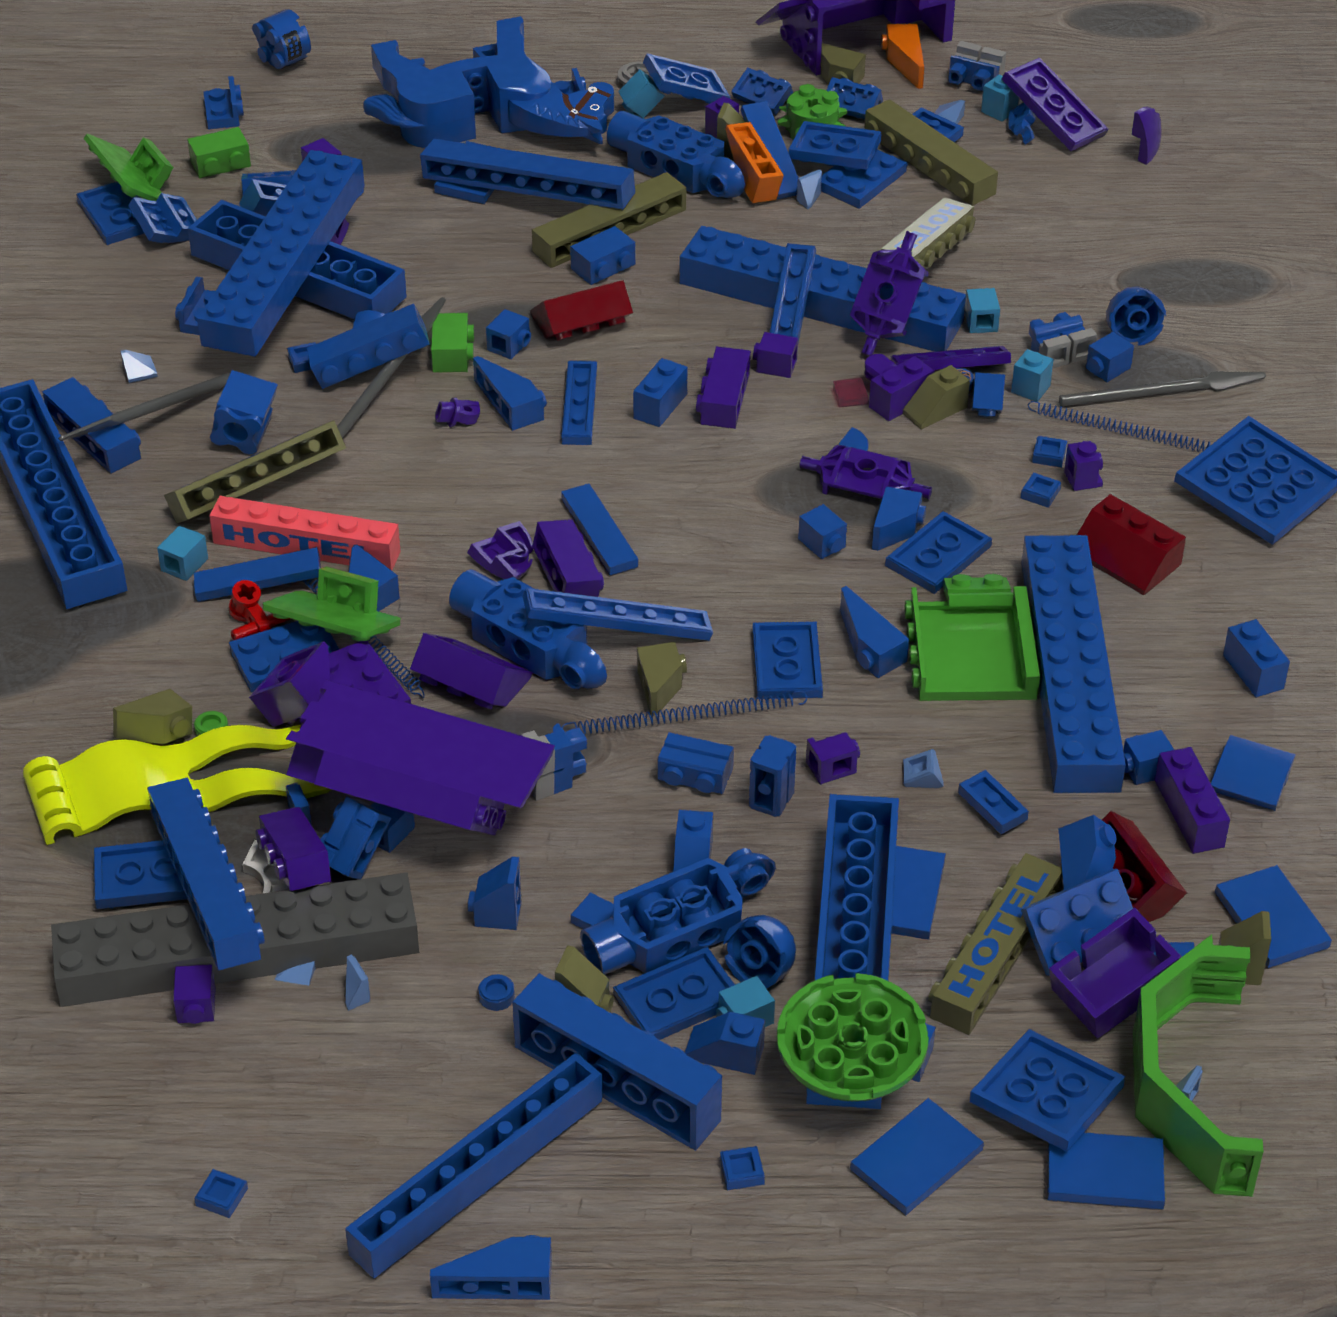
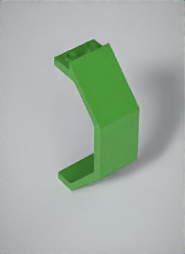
[1133,934,1264,1197]

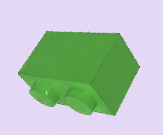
[187,127,251,179]
[431,313,474,372]

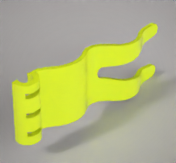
[23,725,331,845]

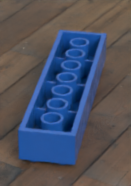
[188,200,407,319]

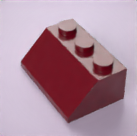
[530,280,633,341]
[1077,494,1186,595]
[1102,811,1187,922]

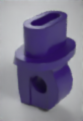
[435,397,480,427]

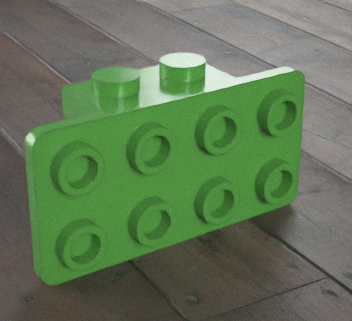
[84,134,174,201]
[263,566,401,641]

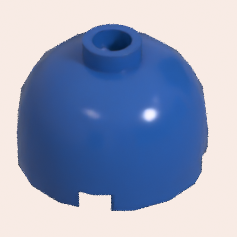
[1106,286,1166,346]
[723,915,796,989]

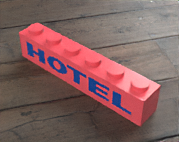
[209,496,401,571]

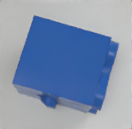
[210,370,278,454]

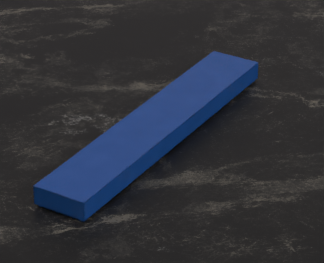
[522,588,713,641]

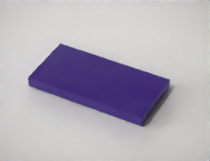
[1001,58,1109,151]

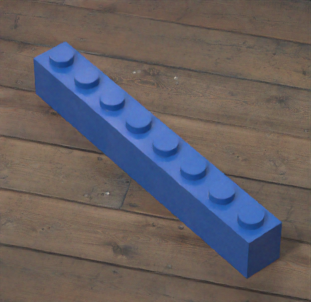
[420,139,635,210]
[147,777,265,971]
[345,1053,602,1279]

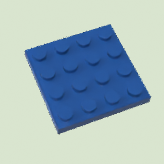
[1174,416,1337,545]

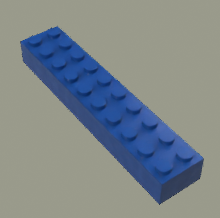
[197,150,365,357]
[679,226,966,352]
[0,379,128,609]
[1021,535,1126,793]
[806,794,899,1109]

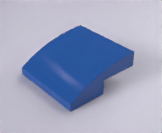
[128,193,197,243]
[1211,735,1296,811]

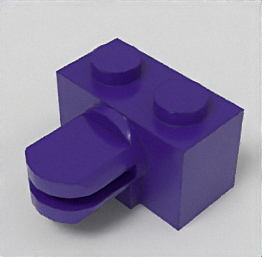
[864,354,935,421]

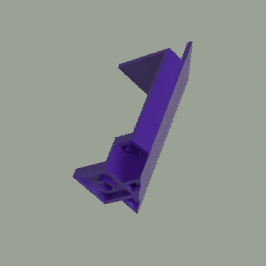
[756,0,955,76]
[286,680,555,835]

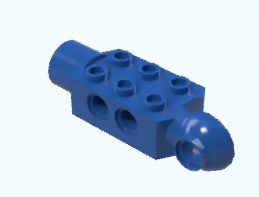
[607,111,745,198]
[449,569,607,689]
[580,848,776,975]

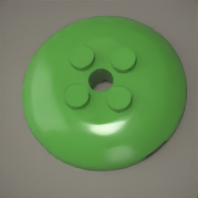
[777,973,929,1101]

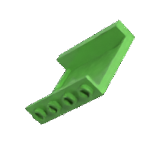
[905,586,1040,701]

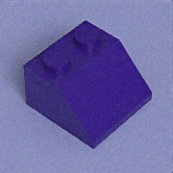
[249,641,331,727]

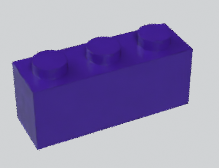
[696,346,751,429]
[532,519,604,597]
[1155,747,1230,854]
[256,807,331,891]

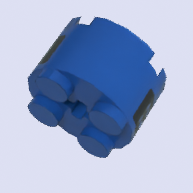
[252,9,311,69]

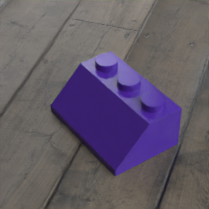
[410,633,533,709]

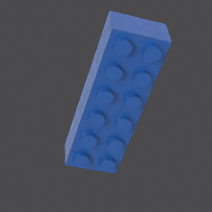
[512,973,722,1151]

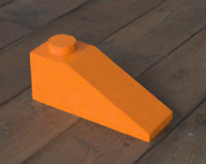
[881,23,924,89]
[725,122,784,203]

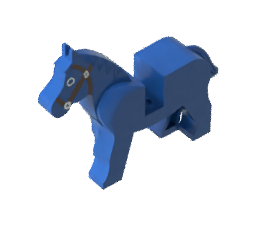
[363,16,614,148]

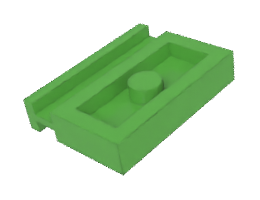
[943,574,1013,607]

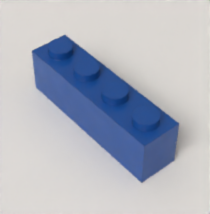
[307,303,430,389]
[42,377,141,474]

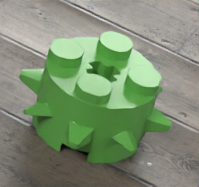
[777,84,847,140]

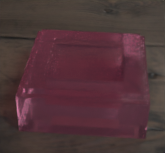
[833,378,868,408]

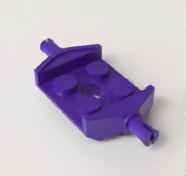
[850,231,929,356]
[800,445,932,499]

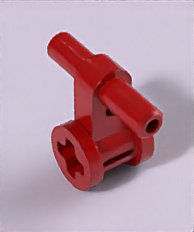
[228,580,290,640]

